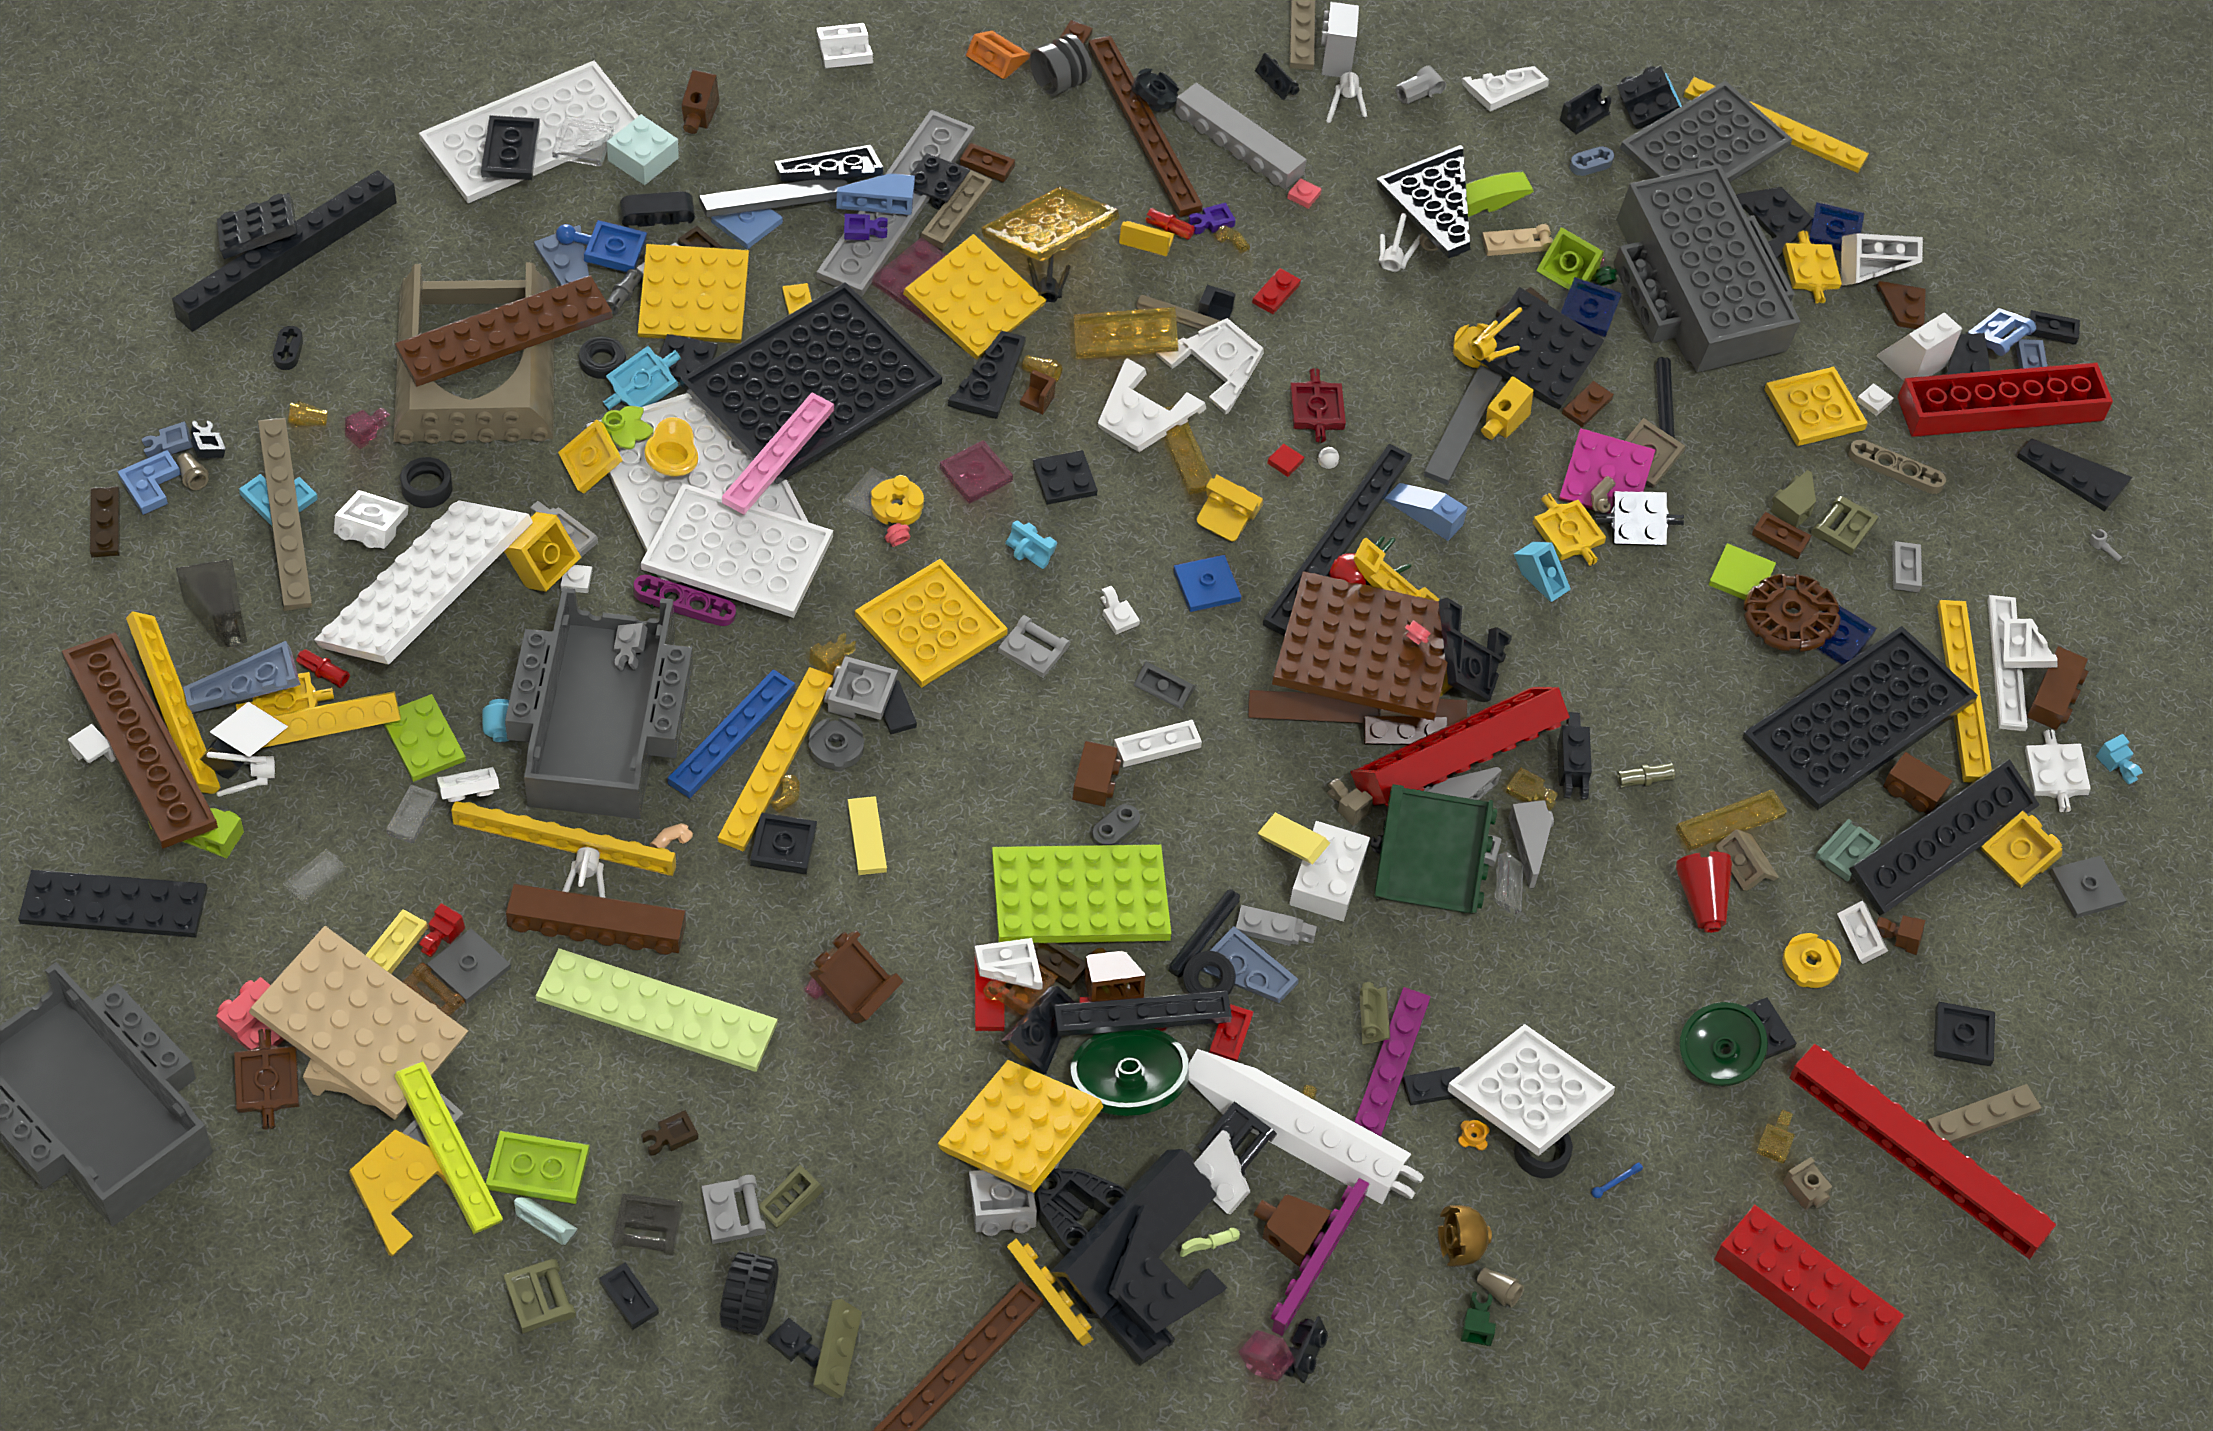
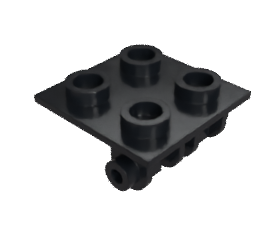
[911,153,970,210]

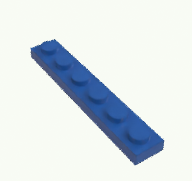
[668,669,795,798]

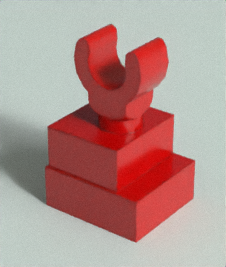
[419,903,465,957]

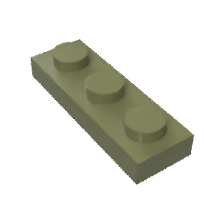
[813,1299,862,1398]

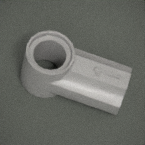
[1395,66,1446,104]

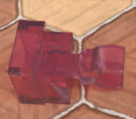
[345,408,390,449]

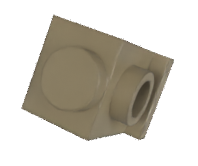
[1783,1157,1832,1210]

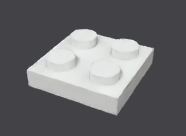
[437,767,499,802]

